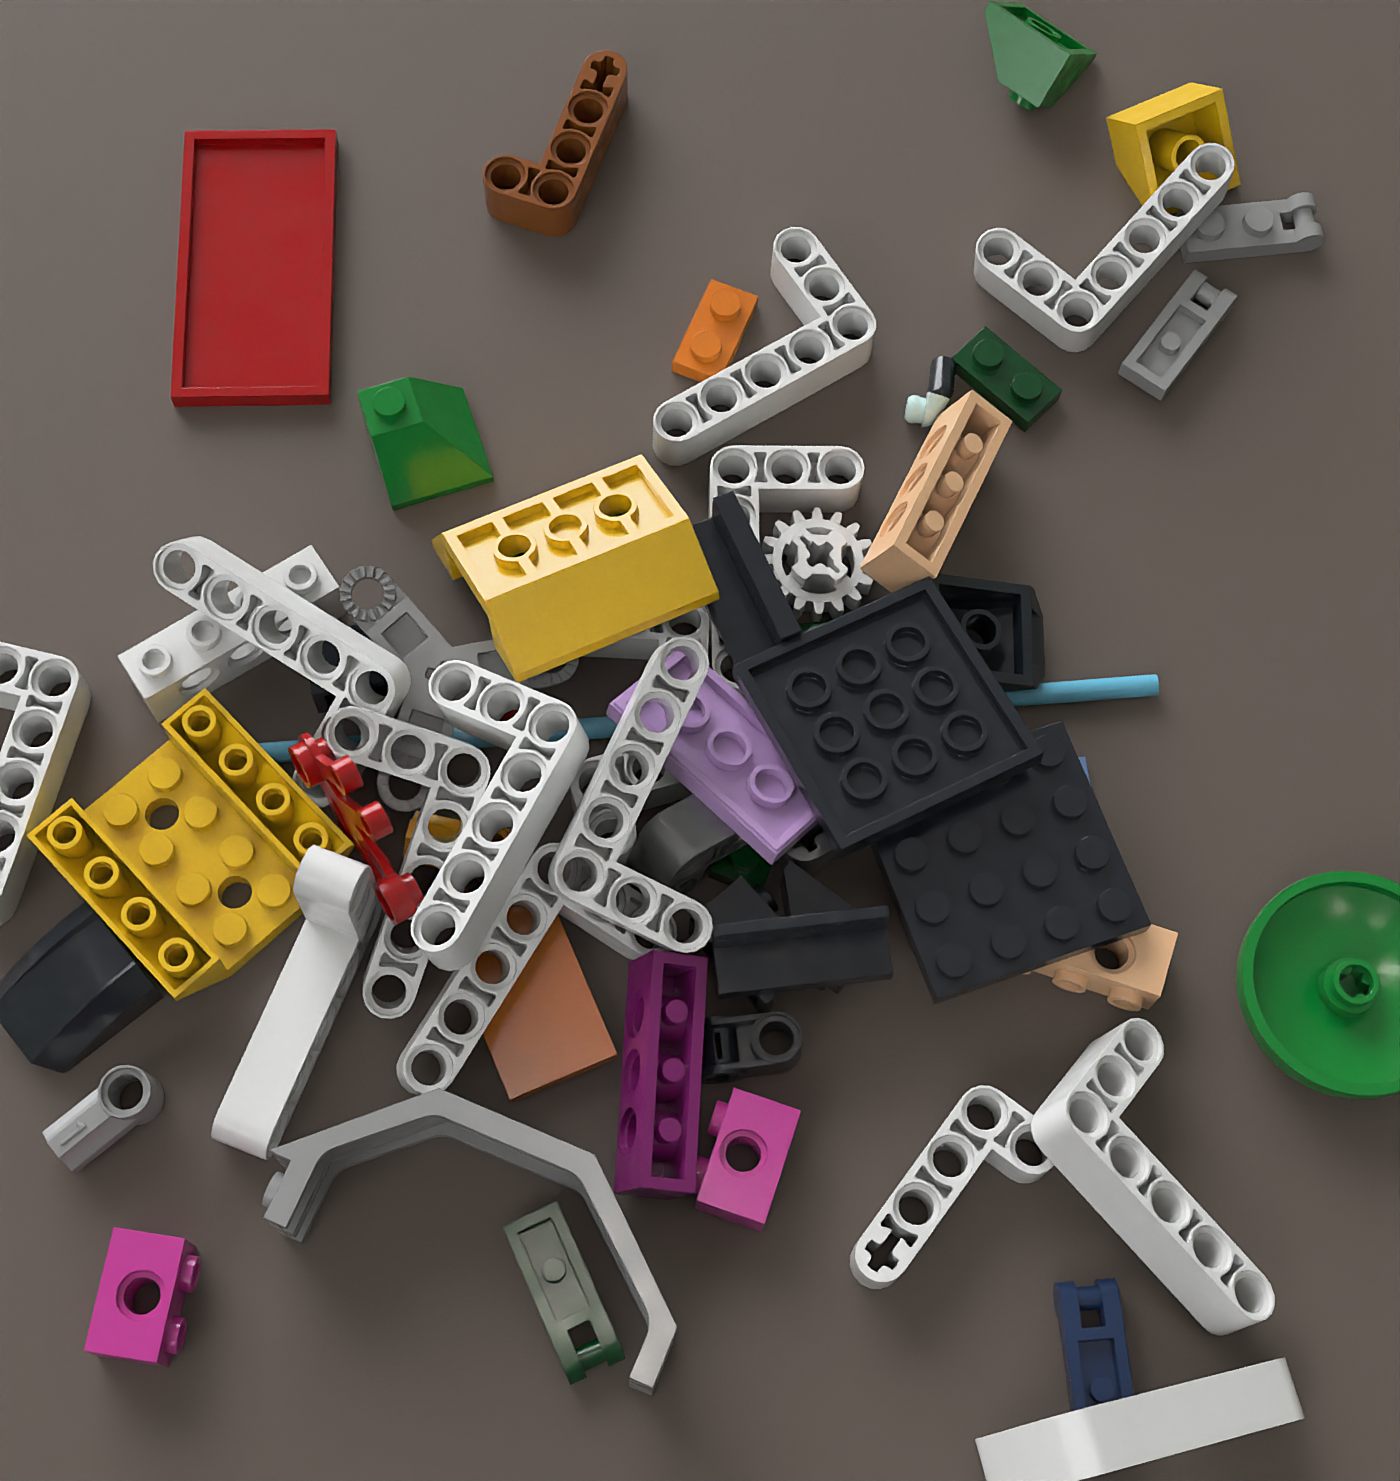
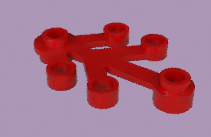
[288,732,424,925]

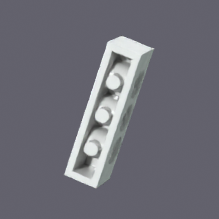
[118,545,346,723]

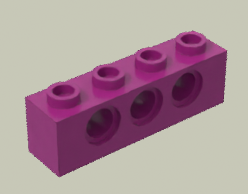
[613,950,708,1200]

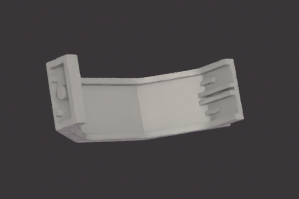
[262,1088,677,1396]

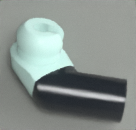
[904,356,956,428]

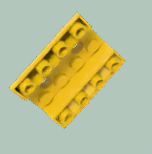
[431,454,719,683]
[27,688,354,1001]

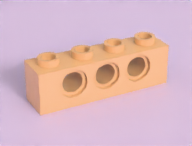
[859,390,1012,593]
[1024,924,1178,1011]

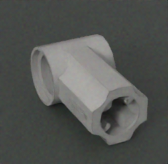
[42,1065,164,1173]

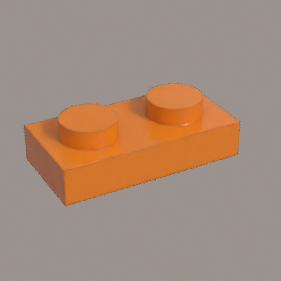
[672,279,758,382]

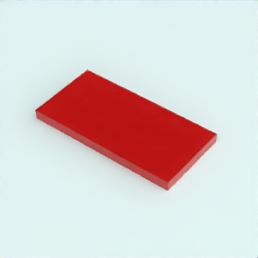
[170,129,338,407]

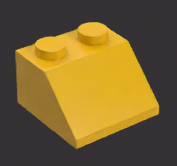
[1106,82,1241,214]

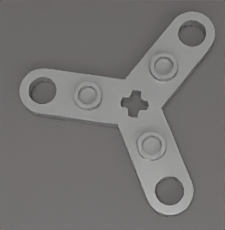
[339,565,579,812]

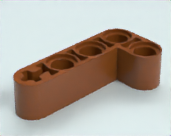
[482,50,628,237]

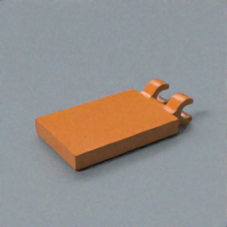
[463,889,617,1103]

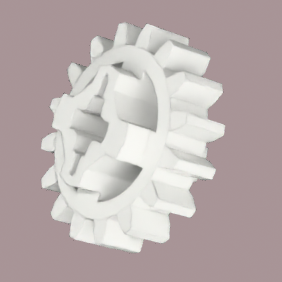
[762,507,873,622]

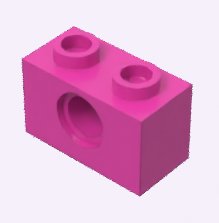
[695,1088,801,1232]
[84,1227,201,1368]

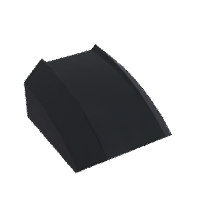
[932,574,1045,692]
[0,901,163,1073]

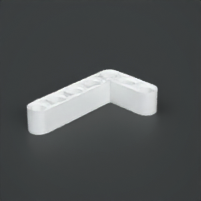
[974,143,1234,352]
[653,227,876,466]
[708,445,865,699]
[153,536,411,807]
[548,636,713,953]
[0,642,91,925]
[411,660,589,971]
[325,706,491,1019]
[396,843,677,1096]
[211,845,382,1160]
[1031,1018,1275,1336]
[975,1357,1305,1481]

